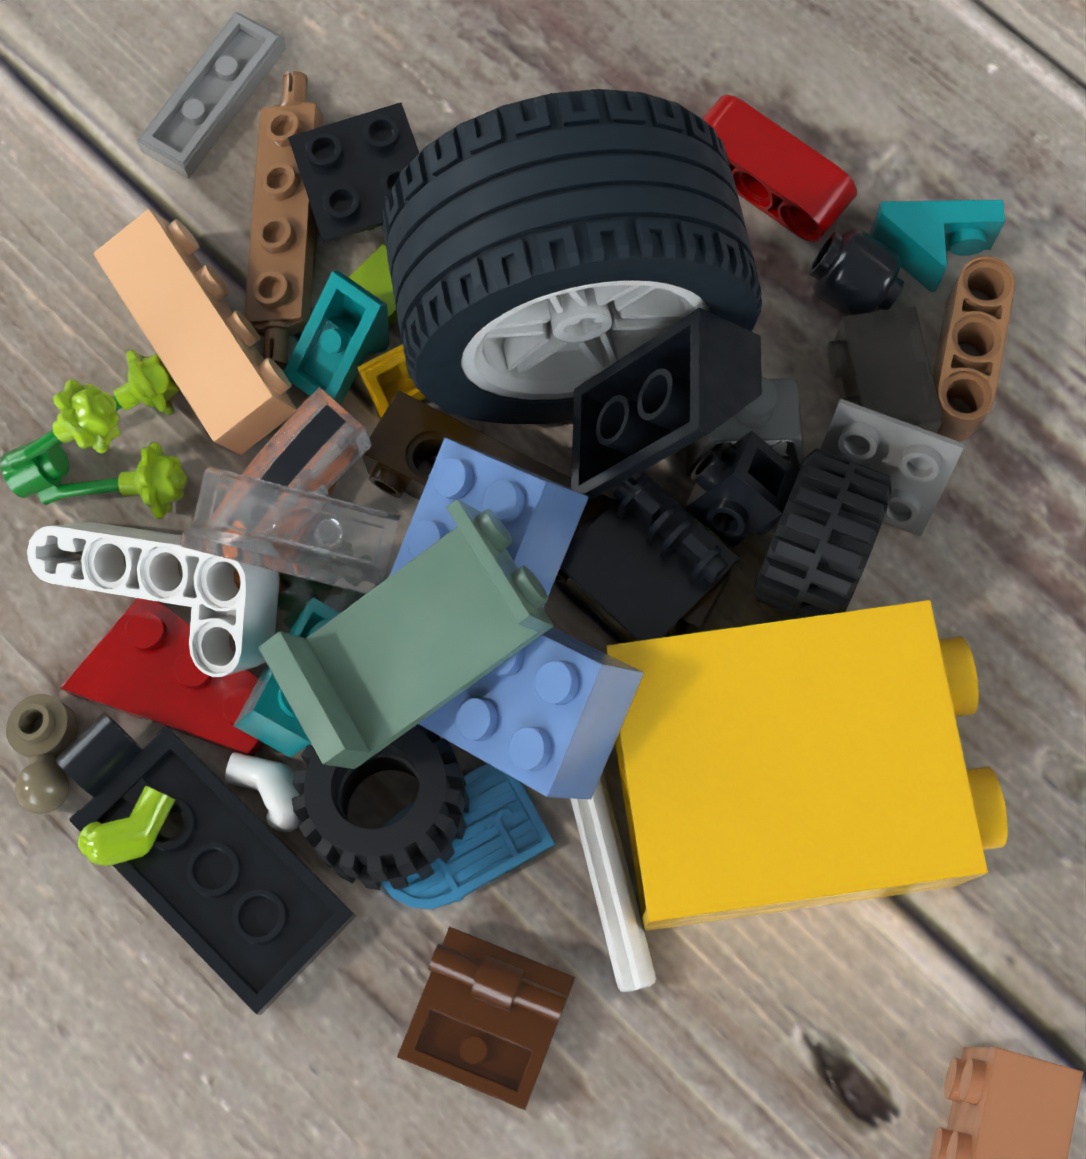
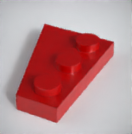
[60,598,265,756]

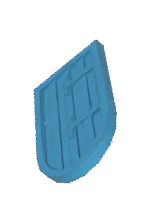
[381,763,556,910]

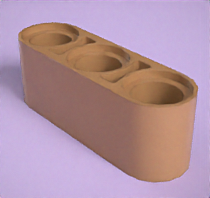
[926,256,1015,442]

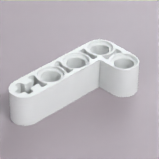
[27,522,279,677]

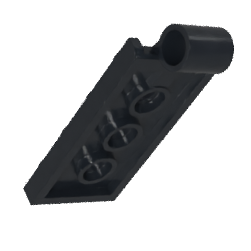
[55,712,357,1015]

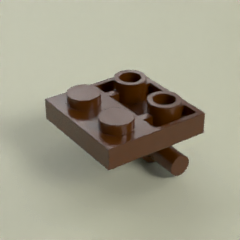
[397,926,575,1110]

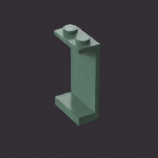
[258,499,554,769]

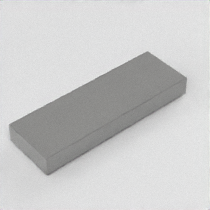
[137,11,286,178]

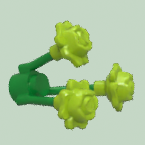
[1,349,188,519]

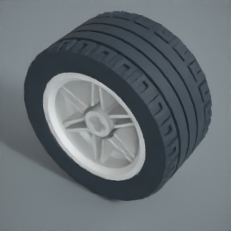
[383,89,762,424]

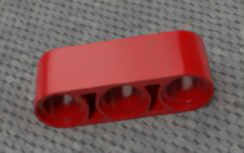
[702,95,857,242]

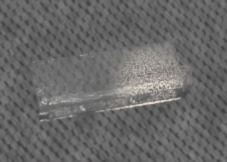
[180,467,401,594]

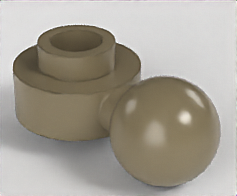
[6,694,78,814]

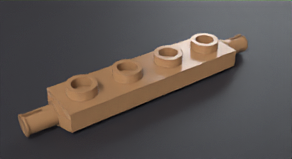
[244,71,323,370]

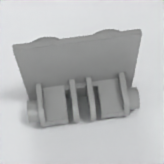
[820,399,965,536]

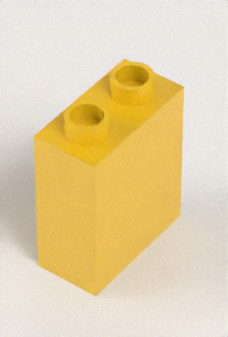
[606,600,1008,932]

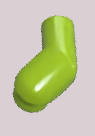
[78,786,175,867]

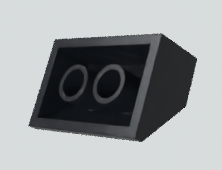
[571,307,762,502]

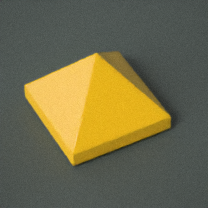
[357,344,426,418]

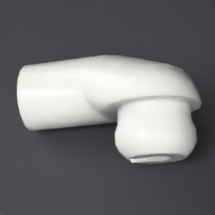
[225,752,301,832]

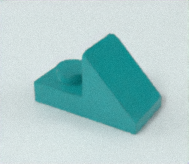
[870,200,1005,292]
[284,270,389,409]

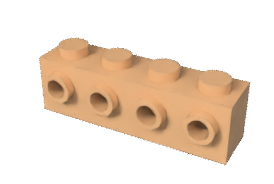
[93,208,298,455]

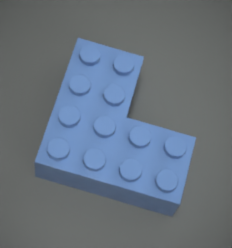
[389,438,644,800]

